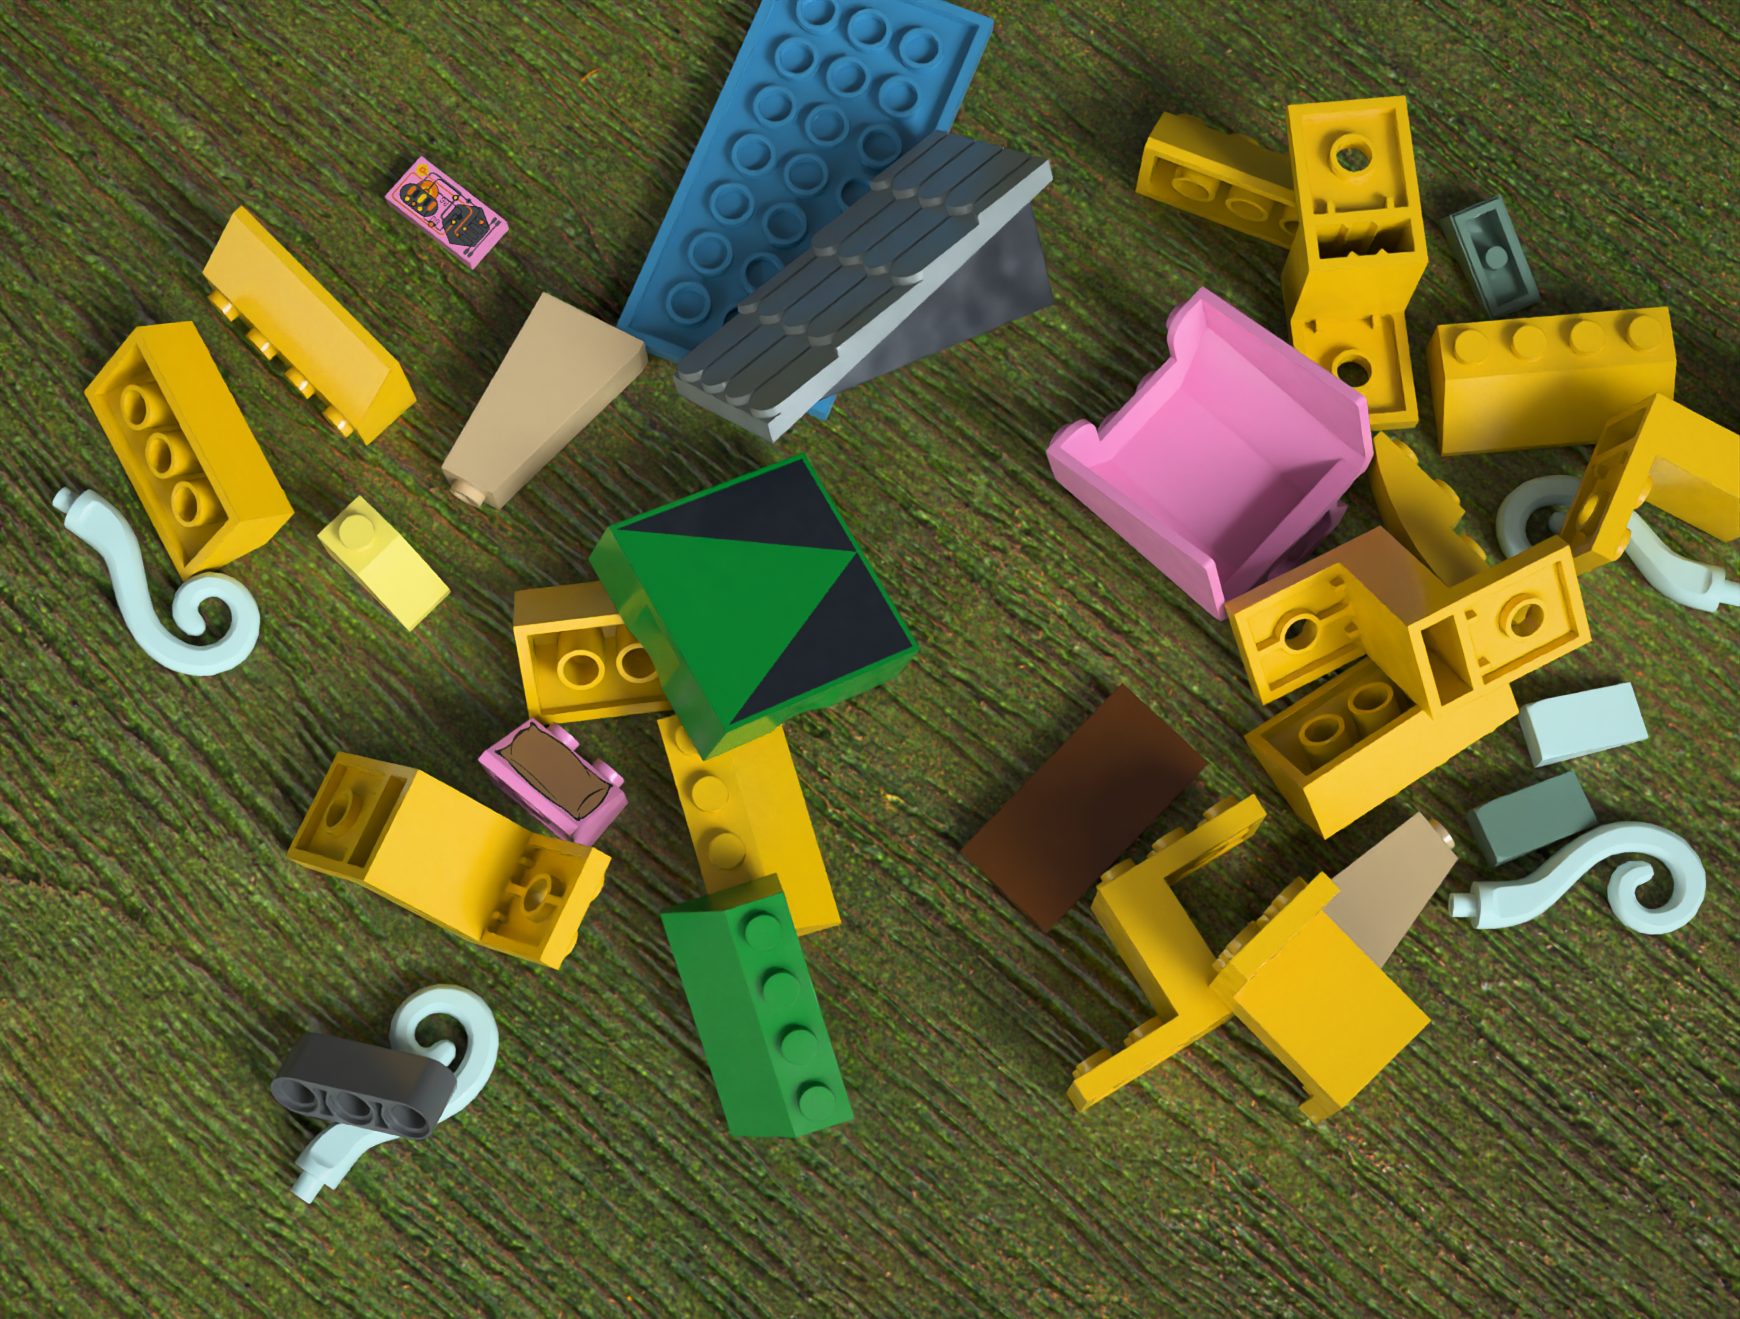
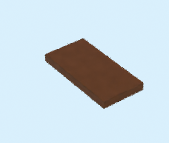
[960,683,1209,935]

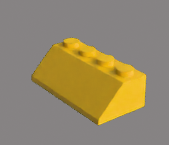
[1135,111,1299,250]
[202,205,417,446]
[1425,306,1677,457]
[84,321,295,583]
[513,581,674,725]
[1244,656,1520,840]
[657,714,841,937]

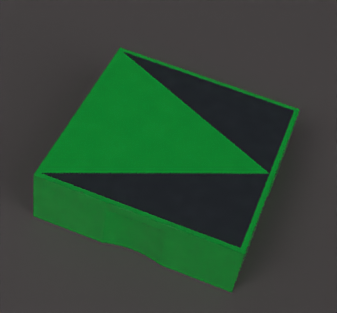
[588,452,920,762]

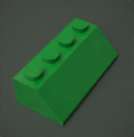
[659,873,854,1138]

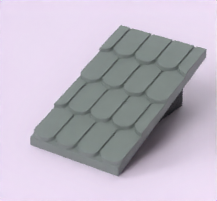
[672,129,1055,443]

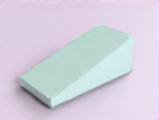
[1517,682,1648,768]

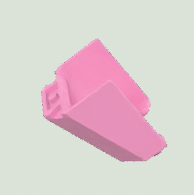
[1046,286,1374,621]

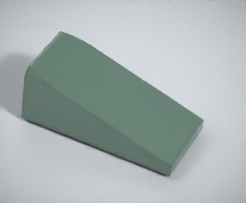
[1439,194,1542,321]
[1465,770,1599,870]

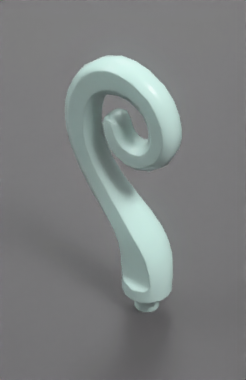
[1496,475,1740,613]
[53,487,260,676]
[1448,821,1706,935]
[290,984,499,1204]

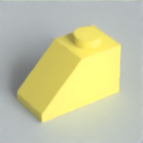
[317,495,451,632]

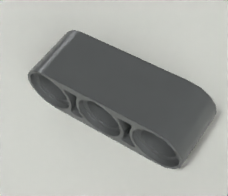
[271,1032,457,1140]

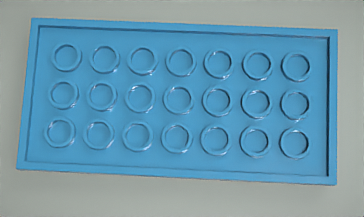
[616,0,994,421]

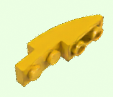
[1367,431,1531,626]

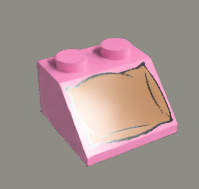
[478,718,628,846]

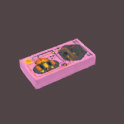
[384,156,509,270]

